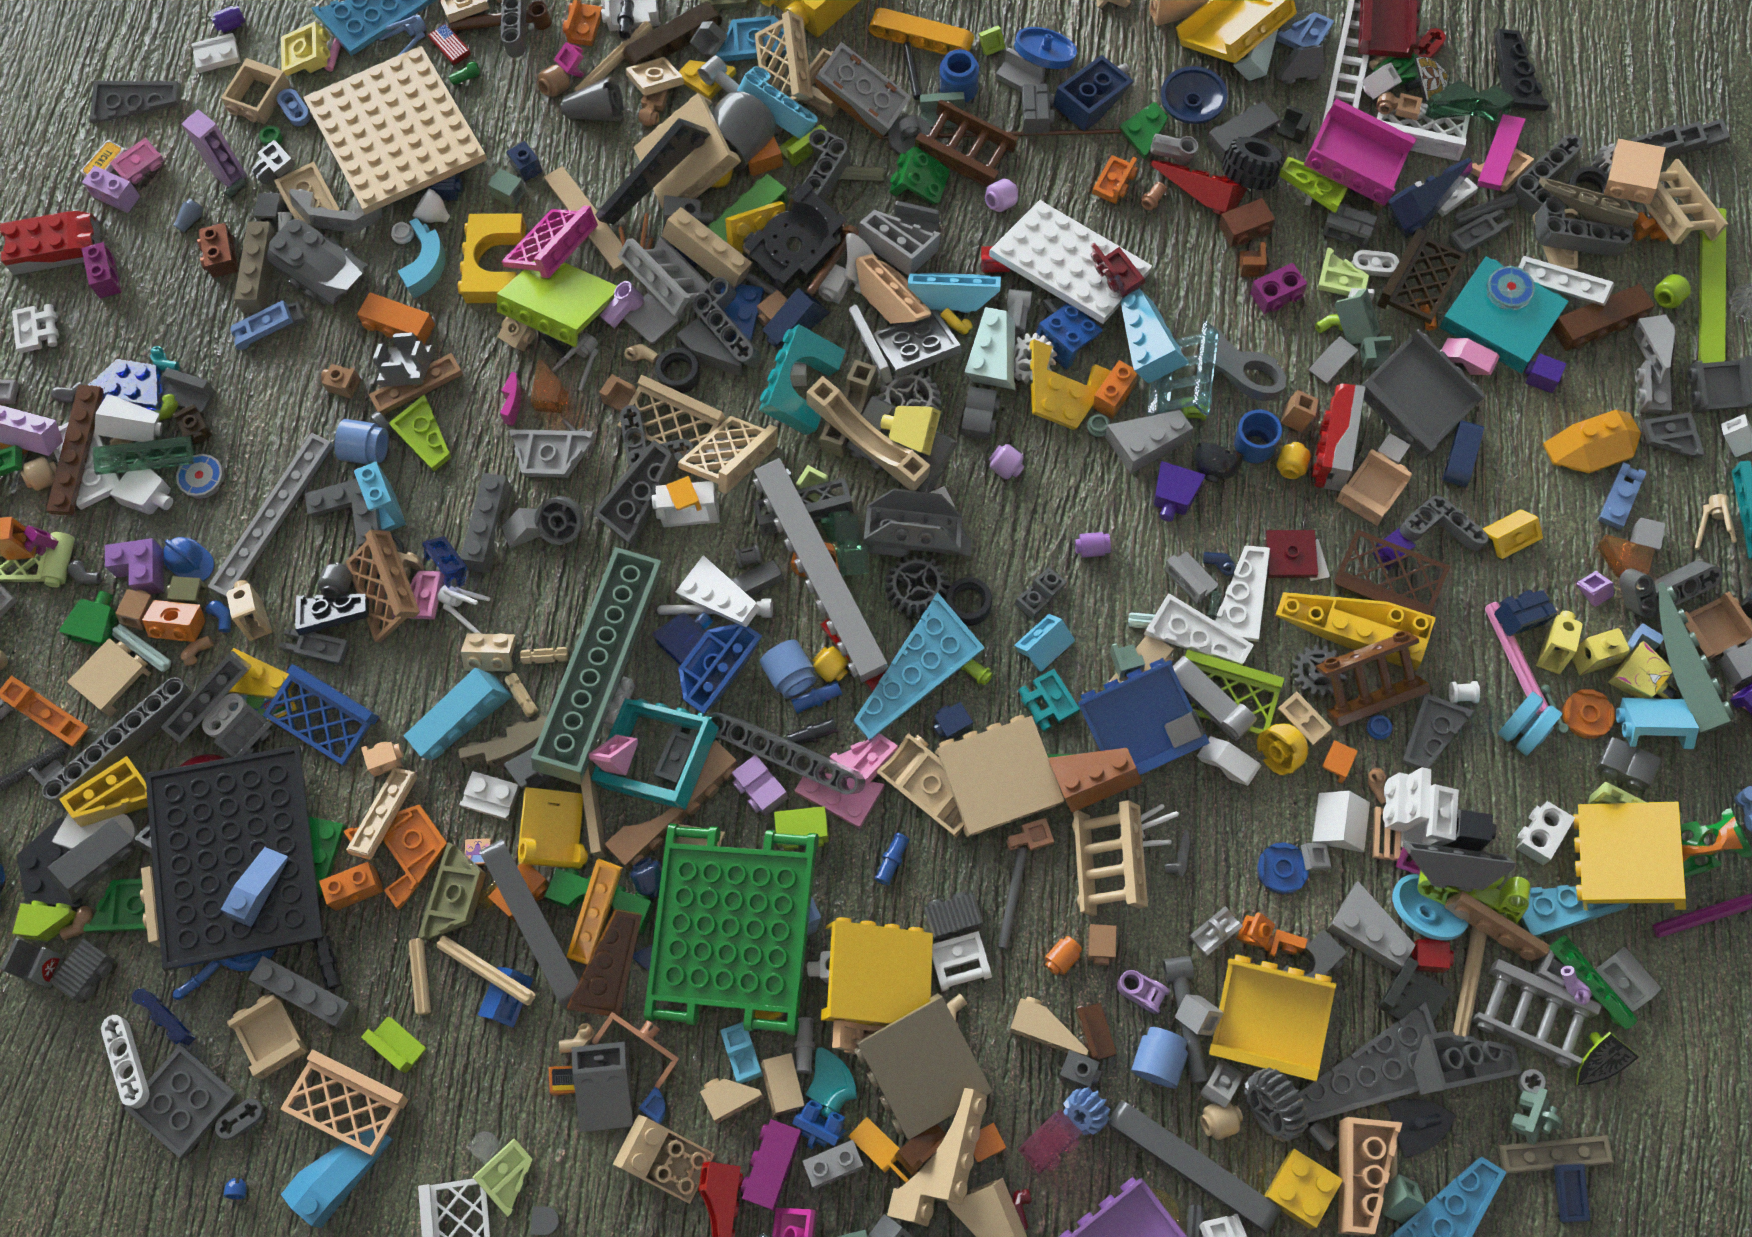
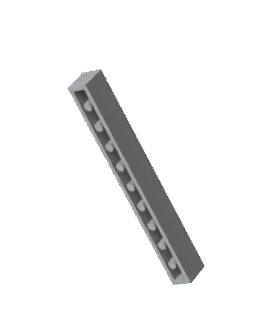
[753,458,888,683]

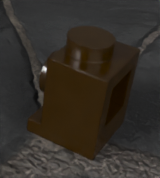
[173,404,213,446]

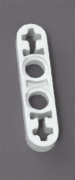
[101,1015,149,1109]

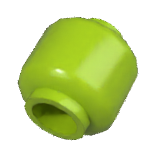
[1654,274,1691,309]

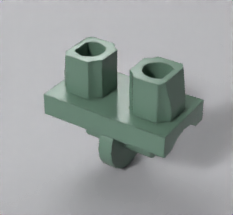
[1512,1087,1563,1145]

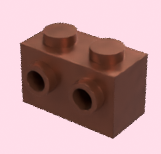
[1219,198,1275,247]
[197,223,239,278]

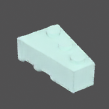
[965,307,1015,390]

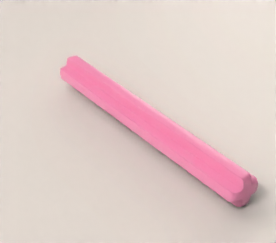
[1485,602,1548,715]

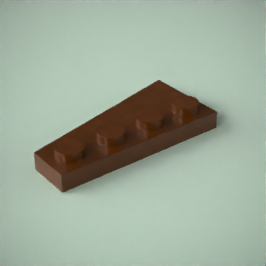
[567,909,642,1016]

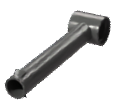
[1163,956,1208,1084]

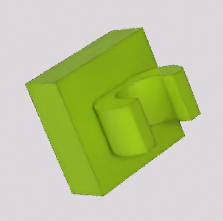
[978,26,1006,56]

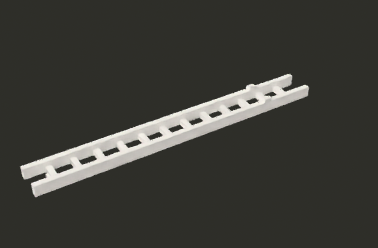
[1305,0,1369,206]

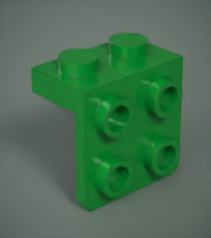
[889,146,950,204]

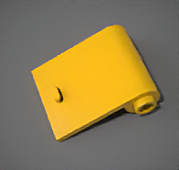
[518,787,588,869]

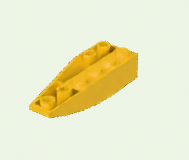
[1275,592,1436,671]

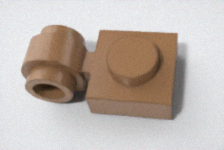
[638,89,669,127]
[1376,92,1423,120]

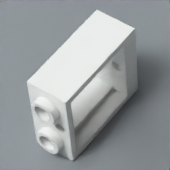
[652,481,720,527]

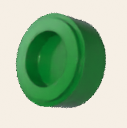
[259,125,283,146]

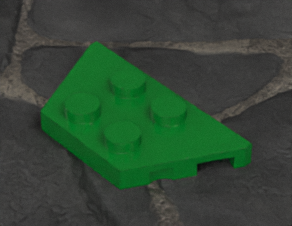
[83,878,147,933]

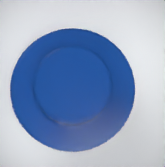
[1366,715,1392,740]

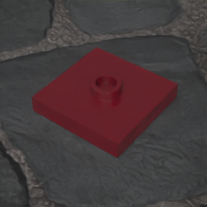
[1265,530,1318,578]

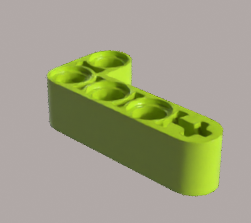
[1418,870,1531,924]

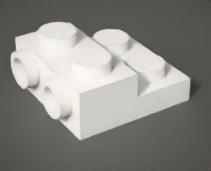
[1383,767,1431,832]

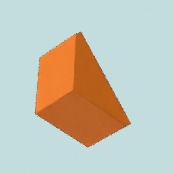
[748,136,783,176]

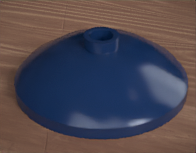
[1161,66,1228,124]

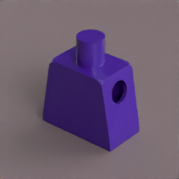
[1154,461,1205,522]

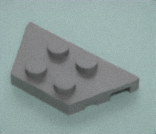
[510,429,596,478]

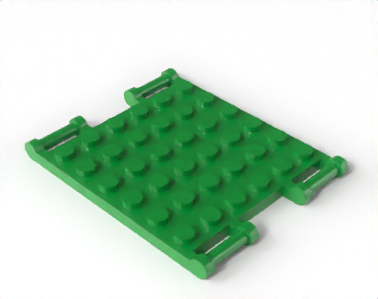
[644,823,819,1036]

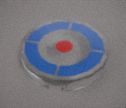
[1486,266,1535,310]

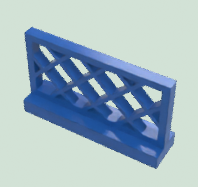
[263,664,380,766]

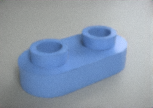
[277,89,311,127]

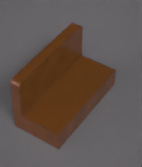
[1075,1003,1117,1061]
[894,1124,946,1176]

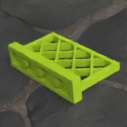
[1185,649,1284,735]

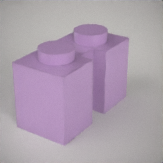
[732,754,788,817]

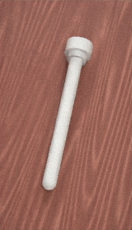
[657,599,773,618]

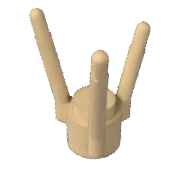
[1695,494,1737,550]

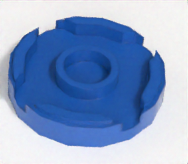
[1257,842,1310,895]

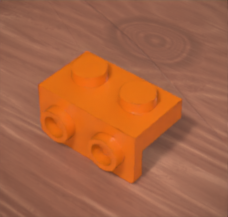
[1092,155,1139,204]

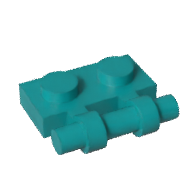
[1018,669,1080,732]

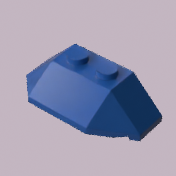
[678,623,762,714]

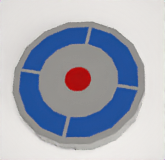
[176,454,225,499]

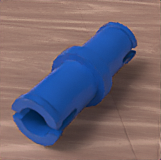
[791,680,842,714]
[874,833,910,886]

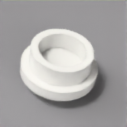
[391,222,414,244]

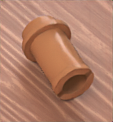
[1141,182,1167,210]

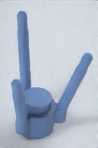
[379,15,427,56]

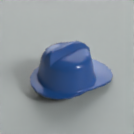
[163,537,214,581]

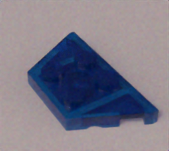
[89,359,162,410]

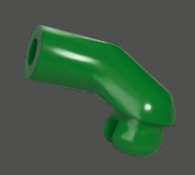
[449,62,480,85]

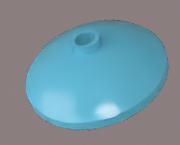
[1392,874,1469,940]

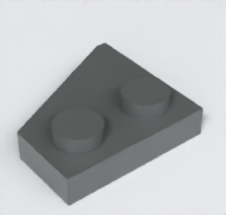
[1641,412,1704,458]

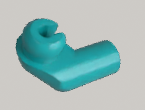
[150,346,180,371]

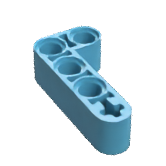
[737,66,818,139]

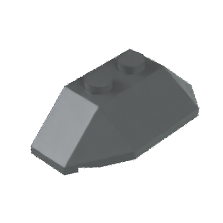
[1403,841,1516,892]

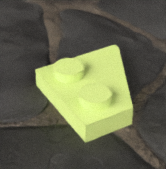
[473,1139,532,1217]

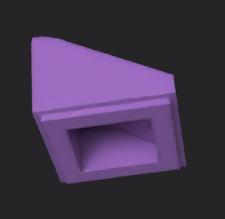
[1576,571,1614,607]

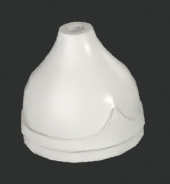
[412,188,450,223]

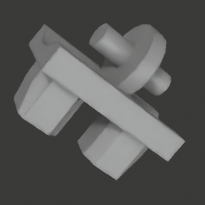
[1189,906,1243,957]

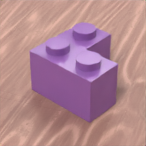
[105,538,164,594]

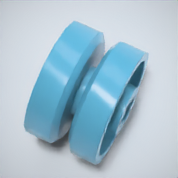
[1497,691,1563,756]

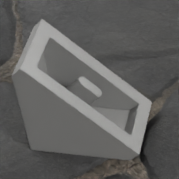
[502,508,541,548]

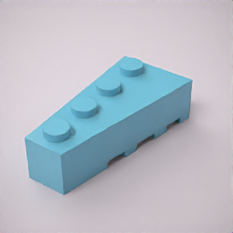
[404,667,513,760]

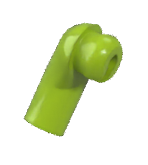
[1315,314,1343,333]

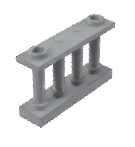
[618,237,709,316]
[1471,959,1602,1068]

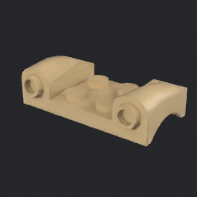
[877,733,964,837]

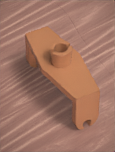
[592,1012,679,1089]

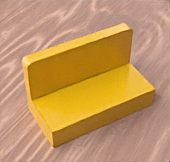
[1483,510,1543,559]

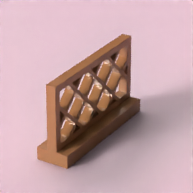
[346,530,420,643]

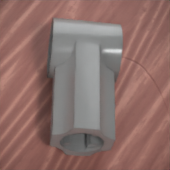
[1150,133,1198,165]
[1007,289,1032,336]

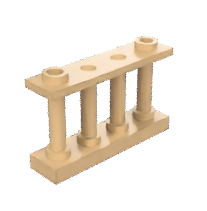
[1643,159,1728,244]
[1072,800,1148,916]

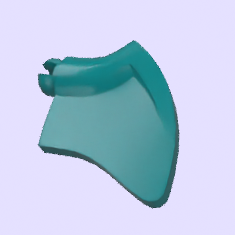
[805,1047,857,1118]

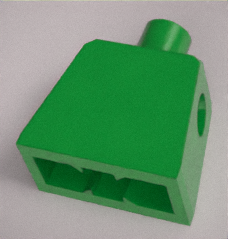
[59,591,119,648]

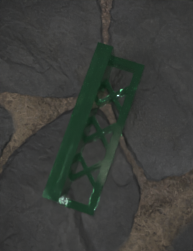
[93,436,196,475]

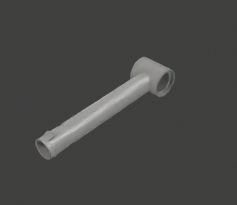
[698,56,783,135]

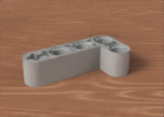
[1172,656,1257,741]

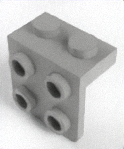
[624,287,686,344]

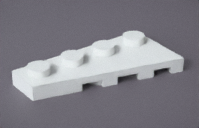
[675,555,760,627]
[1144,593,1254,665]

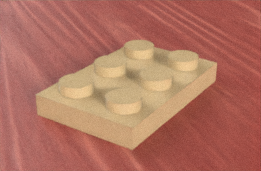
[274,162,340,228]

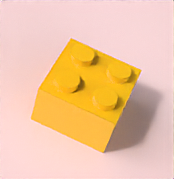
[1264,1149,1343,1230]

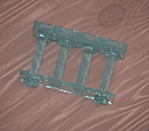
[1147,321,1219,416]

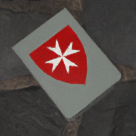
[1,938,66,988]

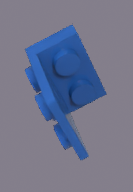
[1036,303,1102,370]

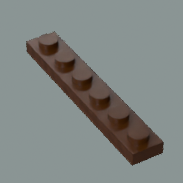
[46,385,104,516]

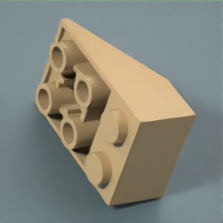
[613,1115,715,1204]

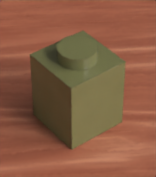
[166,576,209,609]

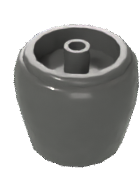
[712,91,776,170]

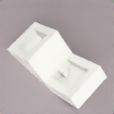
[1197,736,1261,786]

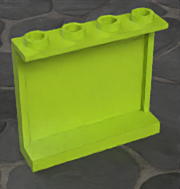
[497,261,617,348]

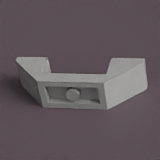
[289,189,383,233]

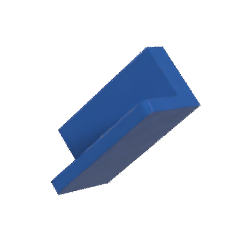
[478,966,533,1028]

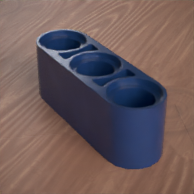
[1442,420,1484,488]

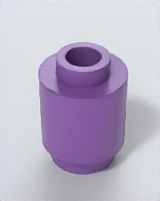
[1075,532,1111,558]

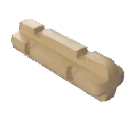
[520,647,569,664]
[505,673,538,717]

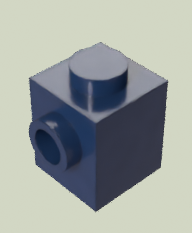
[506,141,543,182]
[933,702,973,741]

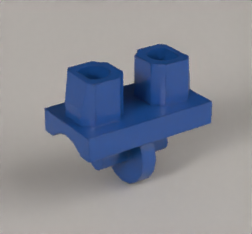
[792,1100,846,1150]

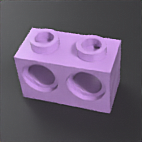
[82,165,140,213]

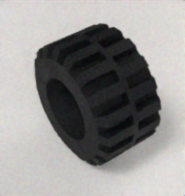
[1222,137,1285,190]

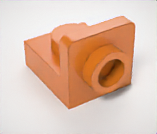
[1264,929,1308,960]

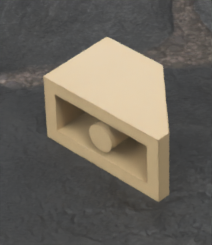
[700,1078,764,1124]

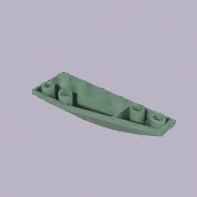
[1658,582,1735,734]

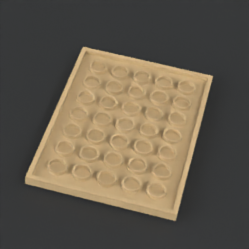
[303,46,487,215]

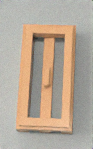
[1372,806,1401,861]

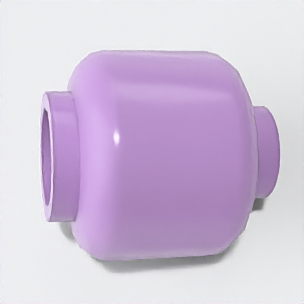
[985,179,1018,212]
[988,444,1025,480]

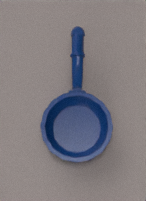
[172,949,276,1000]

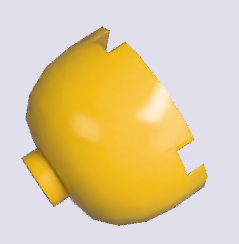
[1257,724,1308,775]

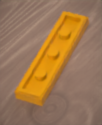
[566,859,623,965]

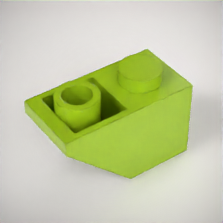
[12,901,77,941]

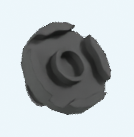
[889,115,931,154]

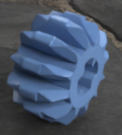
[1063,1087,1111,1136]

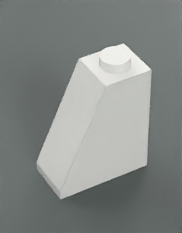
[95,395,163,444]

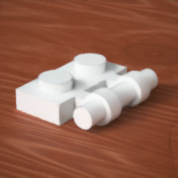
[12,304,59,353]

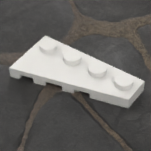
[1215,546,1270,642]

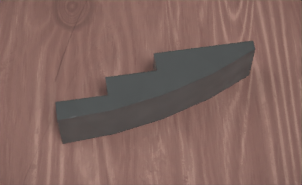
[1631,118,1730,157]

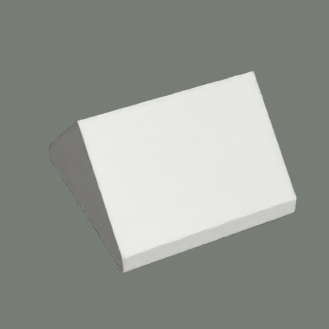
[1312,791,1370,852]

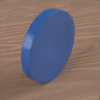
[1014,27,1077,69]

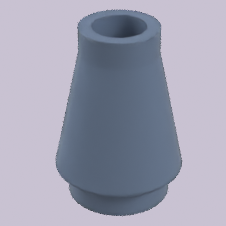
[173,198,204,233]

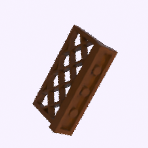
[1333,529,1451,615]

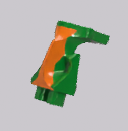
[1680,808,1752,880]

